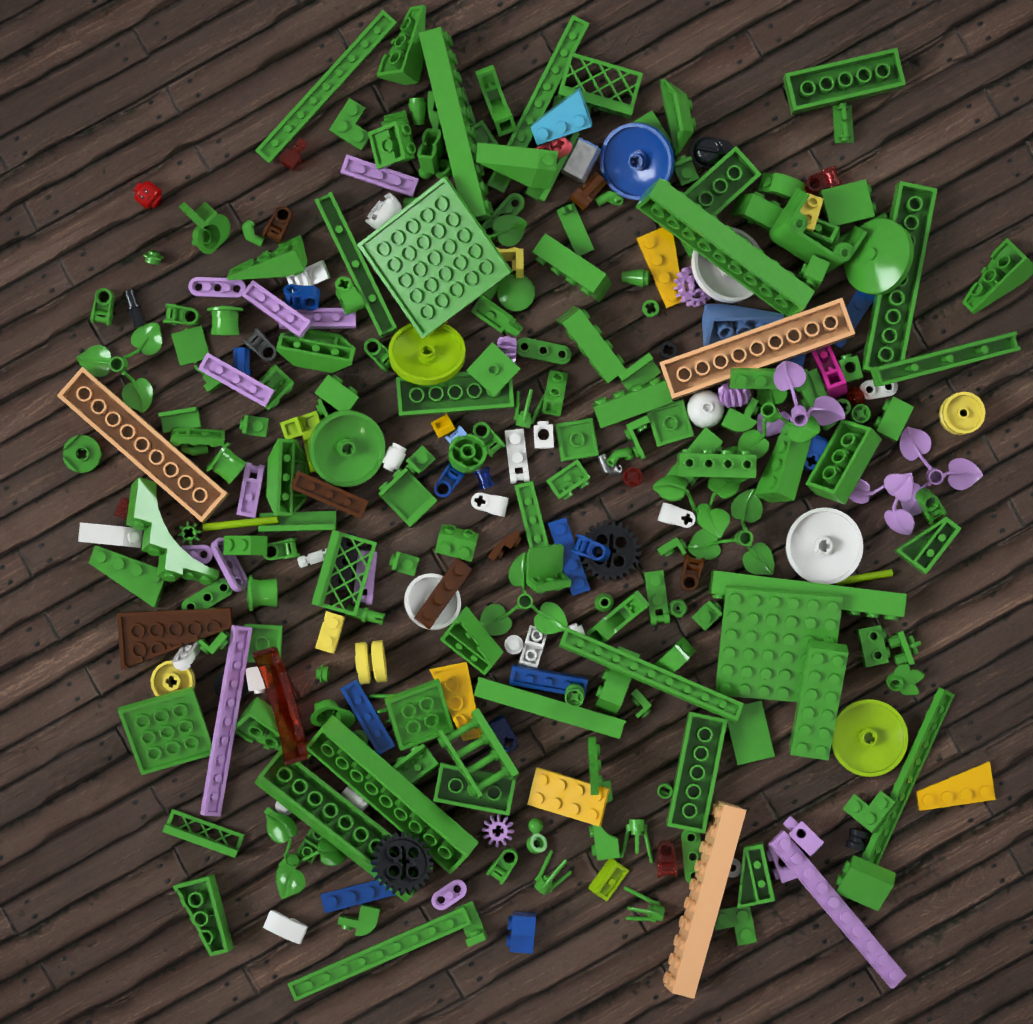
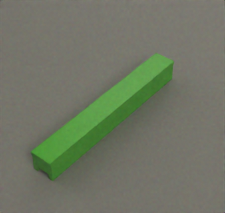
[315,191,398,338]
[870,331,1021,387]
[474,676,626,739]

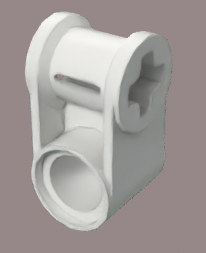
[471,493,509,517]
[658,502,696,528]

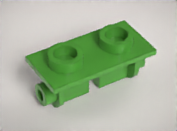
[832,103,854,144]

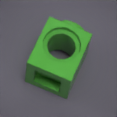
[837,353,863,383]

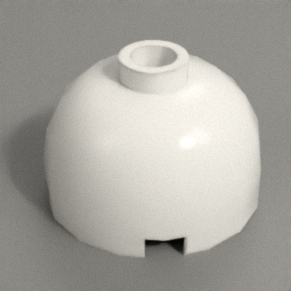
[365,193,402,229]
[686,390,725,428]

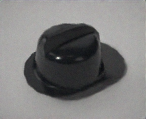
[689,136,733,168]

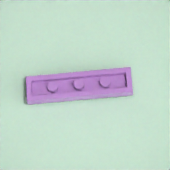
[340,154,419,198]
[241,280,312,339]
[279,308,356,329]
[198,353,275,408]

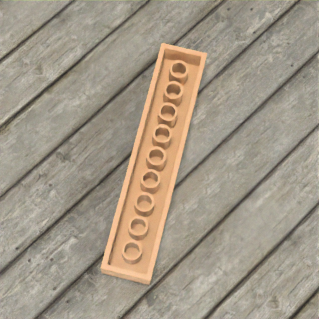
[660,298,855,401]
[57,367,229,523]
[663,800,747,999]

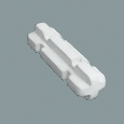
[297,548,327,568]

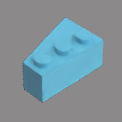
[531,87,592,145]

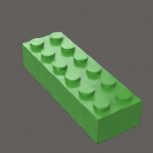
[783,48,906,115]
[396,372,514,417]
[789,639,849,761]
[666,711,728,834]

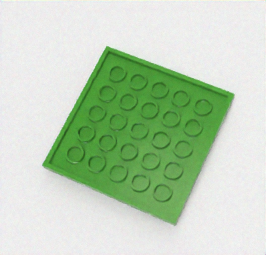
[357,176,513,339]
[715,585,843,702]

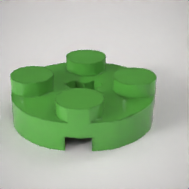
[63,435,102,473]

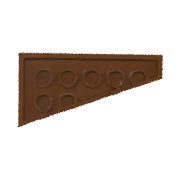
[117,607,233,670]

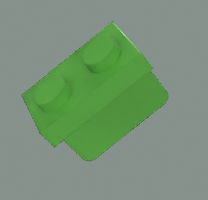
[526,543,571,594]

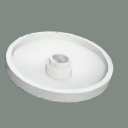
[691,227,760,303]
[786,508,863,584]

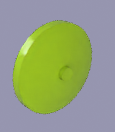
[388,323,466,385]
[831,699,908,777]

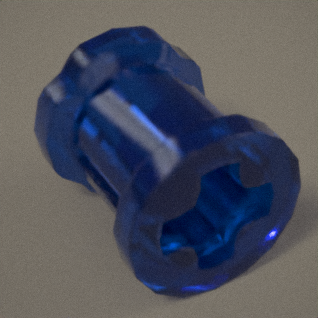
[473,467,495,490]

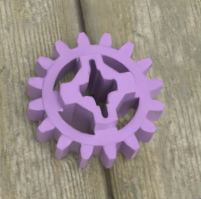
[673,265,711,307]

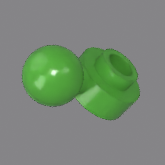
[418,159,452,179]
[527,818,547,854]

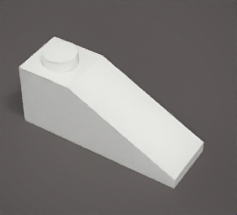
[78,522,143,548]

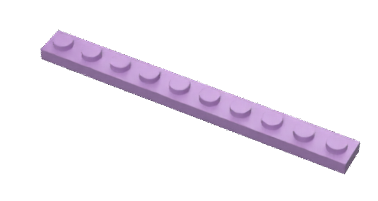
[200,625,252,816]
[768,831,907,989]

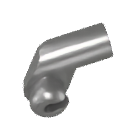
[597,453,623,476]

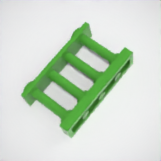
[437,708,519,801]

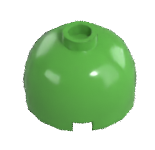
[448,434,487,473]

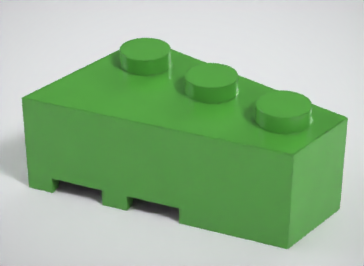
[893,517,962,574]
[440,606,503,675]
[737,841,775,909]

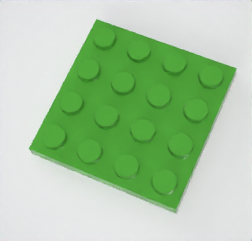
[118,686,212,775]

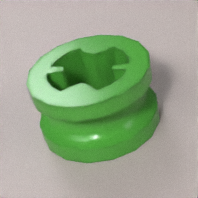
[642,300,659,317]

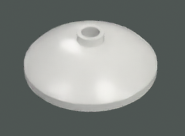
[404,573,461,630]

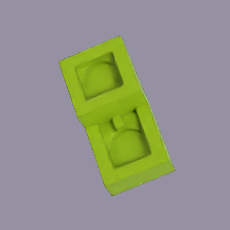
[280,410,322,439]

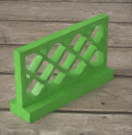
[557,52,643,119]
[311,530,377,616]

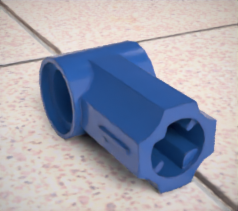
[233,347,252,377]

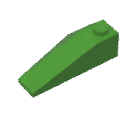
[376,5,426,85]

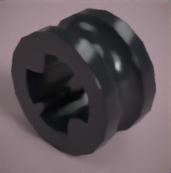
[659,342,677,359]

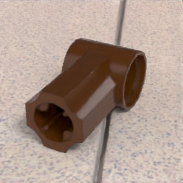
[569,172,607,211]

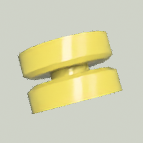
[939,391,986,436]
[355,640,387,685]
[150,660,196,697]

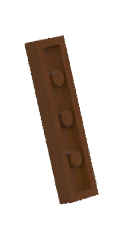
[290,471,369,519]
[414,558,472,629]

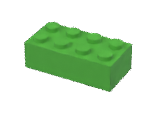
[684,146,761,216]
[806,419,882,505]
[433,762,516,816]

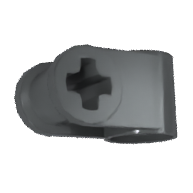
[243,328,279,363]

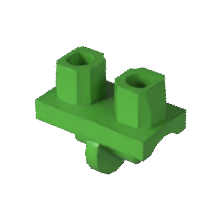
[887,631,921,666]

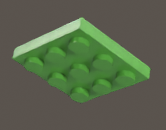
[384,678,454,751]

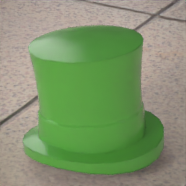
[207,305,243,336]
[205,442,247,484]
[247,575,278,611]

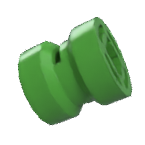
[849,404,871,424]
[565,683,584,708]

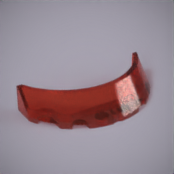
[252,646,309,766]

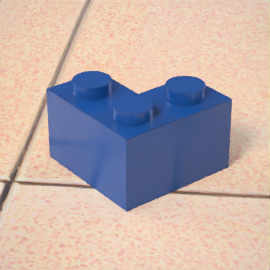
[506,911,536,954]

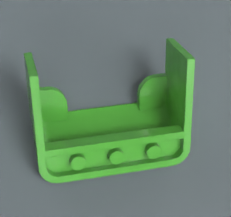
[769,188,867,273]

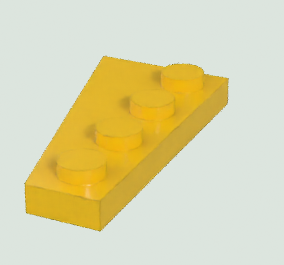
[916,761,996,811]

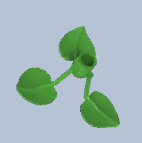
[488,215,527,247]
[76,323,163,413]
[736,389,820,459]
[653,475,740,539]
[687,489,774,575]
[480,553,567,636]
[266,813,347,899]

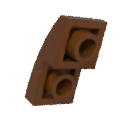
[488,531,522,561]

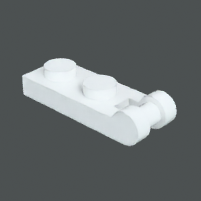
[505,429,530,484]

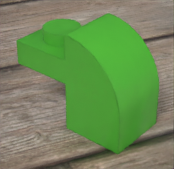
[758,172,806,201]
[720,397,760,433]
[653,637,696,673]
[338,903,381,936]

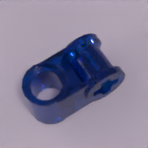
[488,714,518,751]

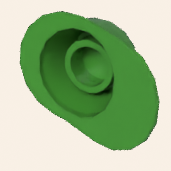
[191,214,230,255]
[310,699,355,728]

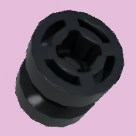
[845,828,868,852]

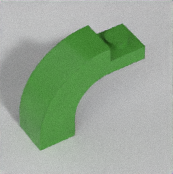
[475,65,517,137]
[586,590,650,643]

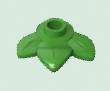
[886,664,924,695]

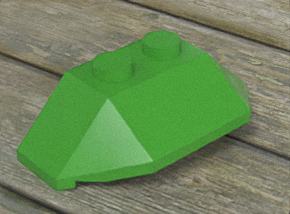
[660,79,696,158]
[276,329,356,373]
[266,438,309,516]

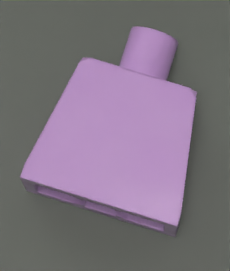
[783,816,824,857]

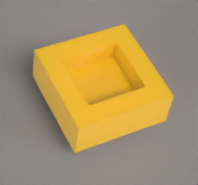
[431,414,455,438]

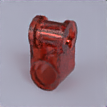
[804,166,843,195]
[657,840,677,878]

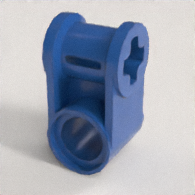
[283,284,321,311]
[803,435,830,472]
[434,463,466,499]
[571,534,610,562]

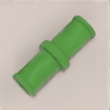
[345,604,385,625]

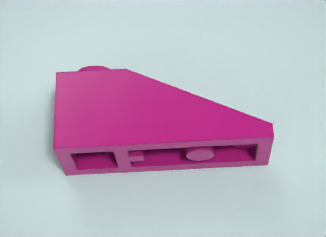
[811,345,847,398]

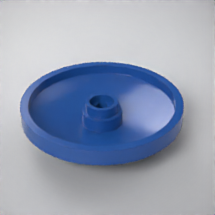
[600,122,674,200]

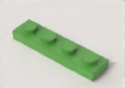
[729,368,808,390]
[514,481,549,548]

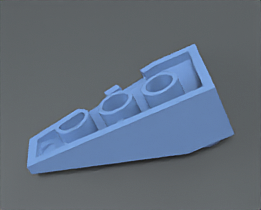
[702,304,784,346]

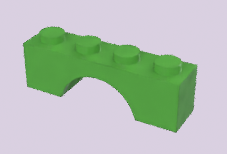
[589,779,620,861]

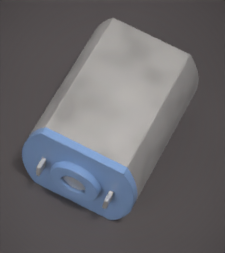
[560,137,601,184]

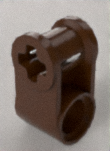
[262,206,293,244]
[680,554,705,592]

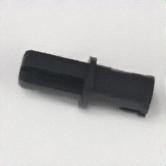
[123,289,145,328]

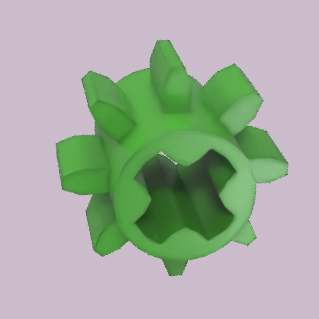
[177,522,202,545]

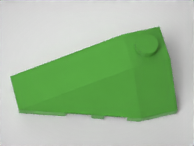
[476,143,558,189]
[227,235,308,280]
[962,238,1033,314]
[235,697,312,764]

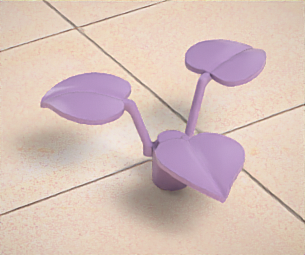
[757,361,845,437]
[899,427,983,516]
[849,473,915,535]

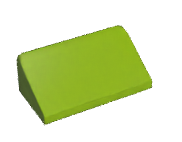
[588,859,629,902]

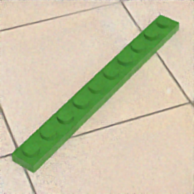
[255,10,397,164]
[487,15,589,194]
[558,627,744,723]
[862,687,955,865]
[287,906,472,1001]

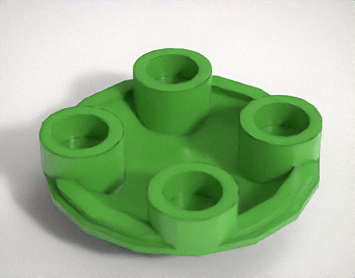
[497,274,535,312]

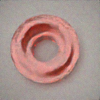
[847,387,865,406]

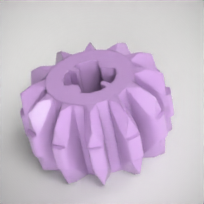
[497,336,517,363]
[718,381,751,408]
[482,814,514,847]

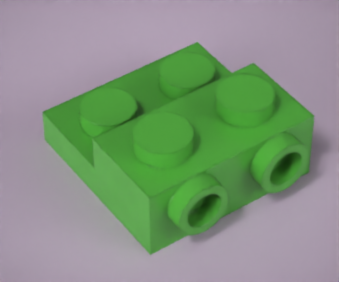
[368,121,416,169]

